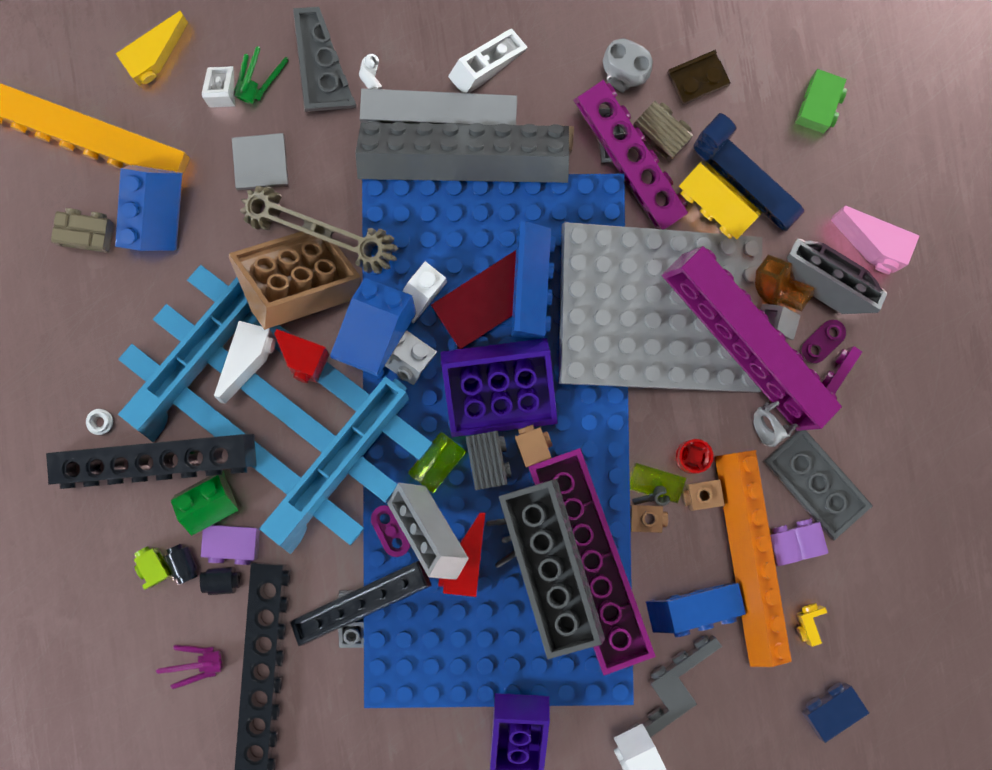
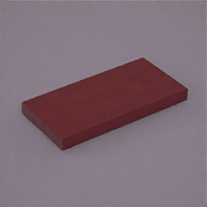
[431,250,516,349]

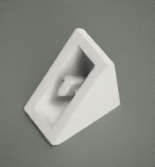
[202,66,235,107]

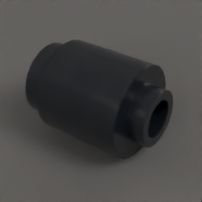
[163,544,198,585]
[200,567,240,595]

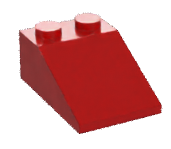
[438,512,485,597]

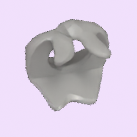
[753,401,798,447]

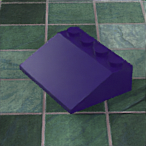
[441,338,558,437]

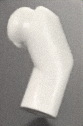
[359,54,382,89]

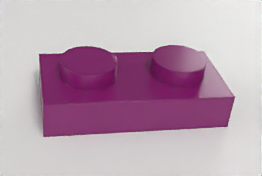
[821,346,862,393]

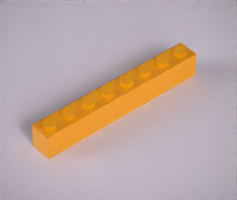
[0,83,190,177]

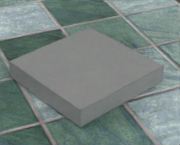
[232,133,289,190]

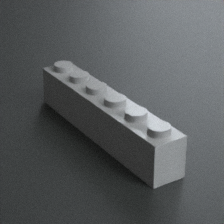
[360,88,517,125]

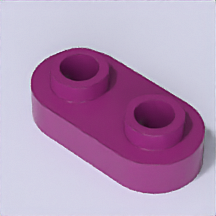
[799,320,846,364]
[371,505,411,557]

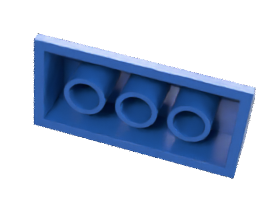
[511,221,555,339]

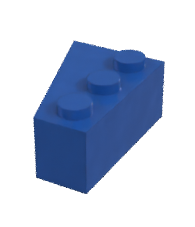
[646,583,746,637]

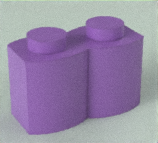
[770,518,828,566]

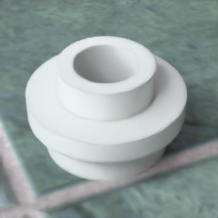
[86,409,113,435]

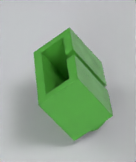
[795,69,847,133]

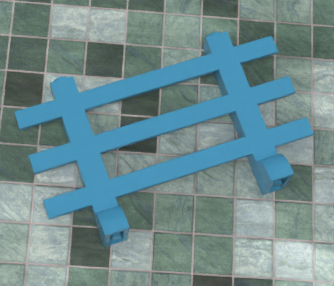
[118,264,433,554]

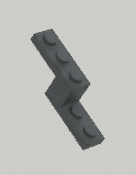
[626,635,722,738]

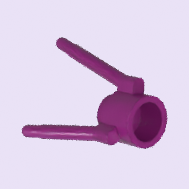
[156,645,222,689]

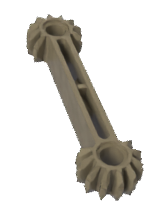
[240,186,398,274]

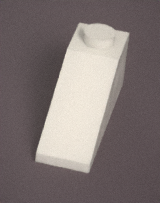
[448,28,528,93]
[214,321,276,404]

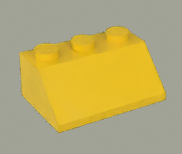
[679,161,762,239]

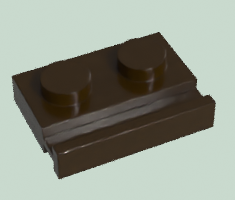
[667,49,731,106]

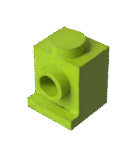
[134,546,171,590]

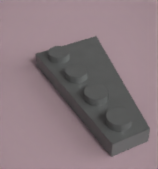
[293,7,356,112]

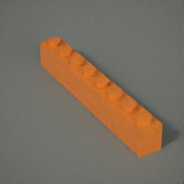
[715,450,792,667]

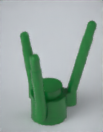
[234,46,289,104]

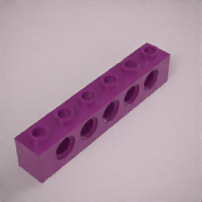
[573,80,688,230]

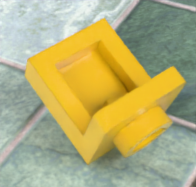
[796,603,827,647]

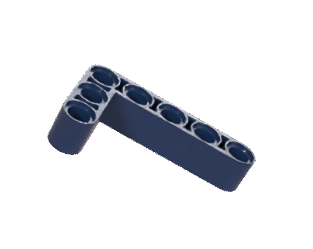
[693,113,804,231]

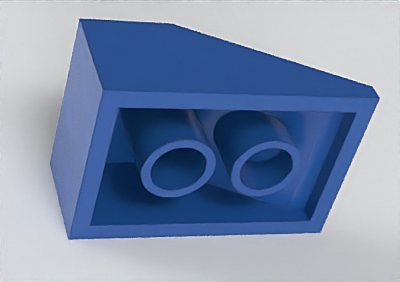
[330,278,416,376]

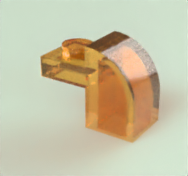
[755,254,814,311]

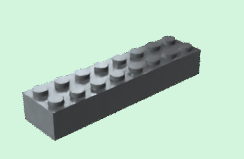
[355,122,569,183]

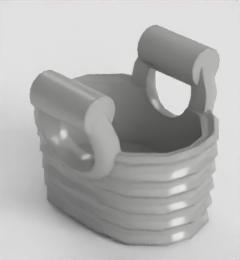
[603,38,653,93]

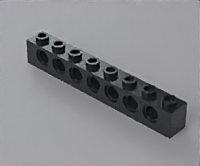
[46,434,257,489]
[234,562,290,770]

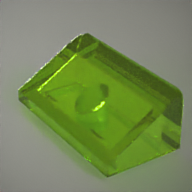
[408,432,467,493]
[630,463,687,503]

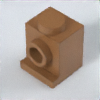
[630,505,668,533]

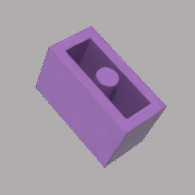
[201,525,260,565]

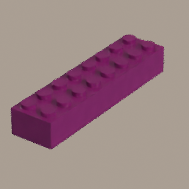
[661,246,842,431]
[528,448,656,675]

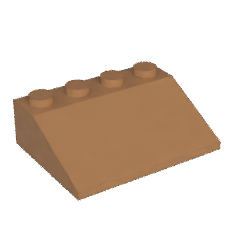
[229,232,361,330]

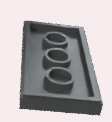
[762,430,873,541]

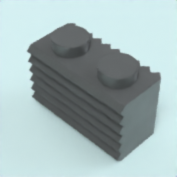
[466,431,512,490]

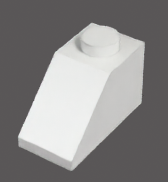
[402,261,447,324]

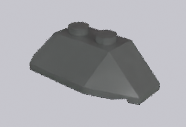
[787,238,888,314]

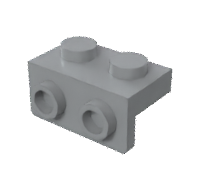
[385,330,437,385]

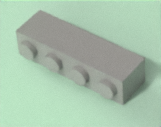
[387,483,469,579]

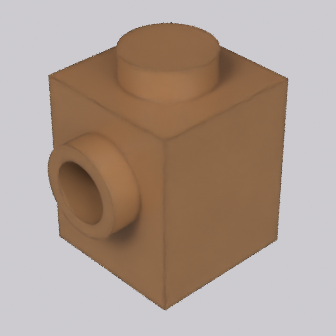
[515,425,552,468]
[682,480,725,511]

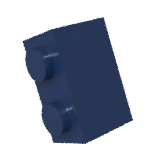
[802,683,869,743]

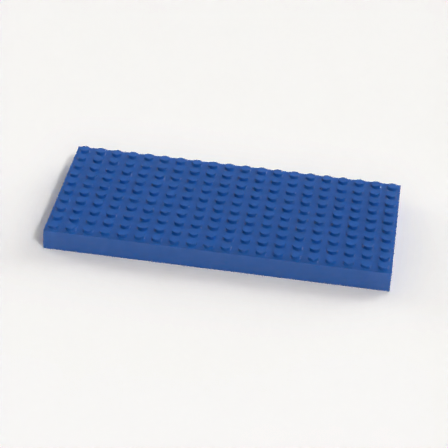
[362,174,634,708]

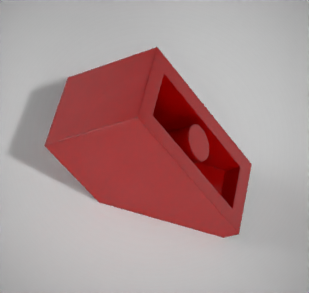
[274,329,330,383]

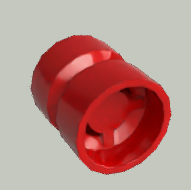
[674,439,714,474]

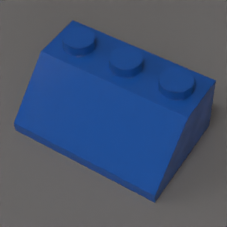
[115,165,183,251]

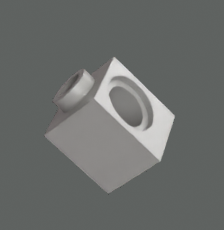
[760,304,801,340]

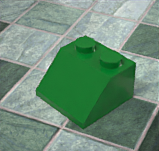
[171,470,239,536]

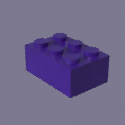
[490,693,550,770]

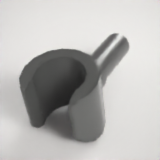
[633,486,670,506]

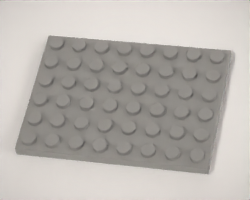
[559,222,762,393]

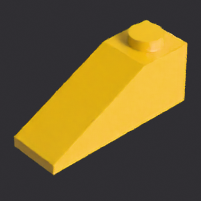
[115,11,188,86]

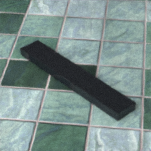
[290,561,432,646]

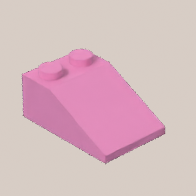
[831,205,919,274]

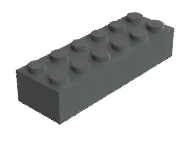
[499,479,605,659]

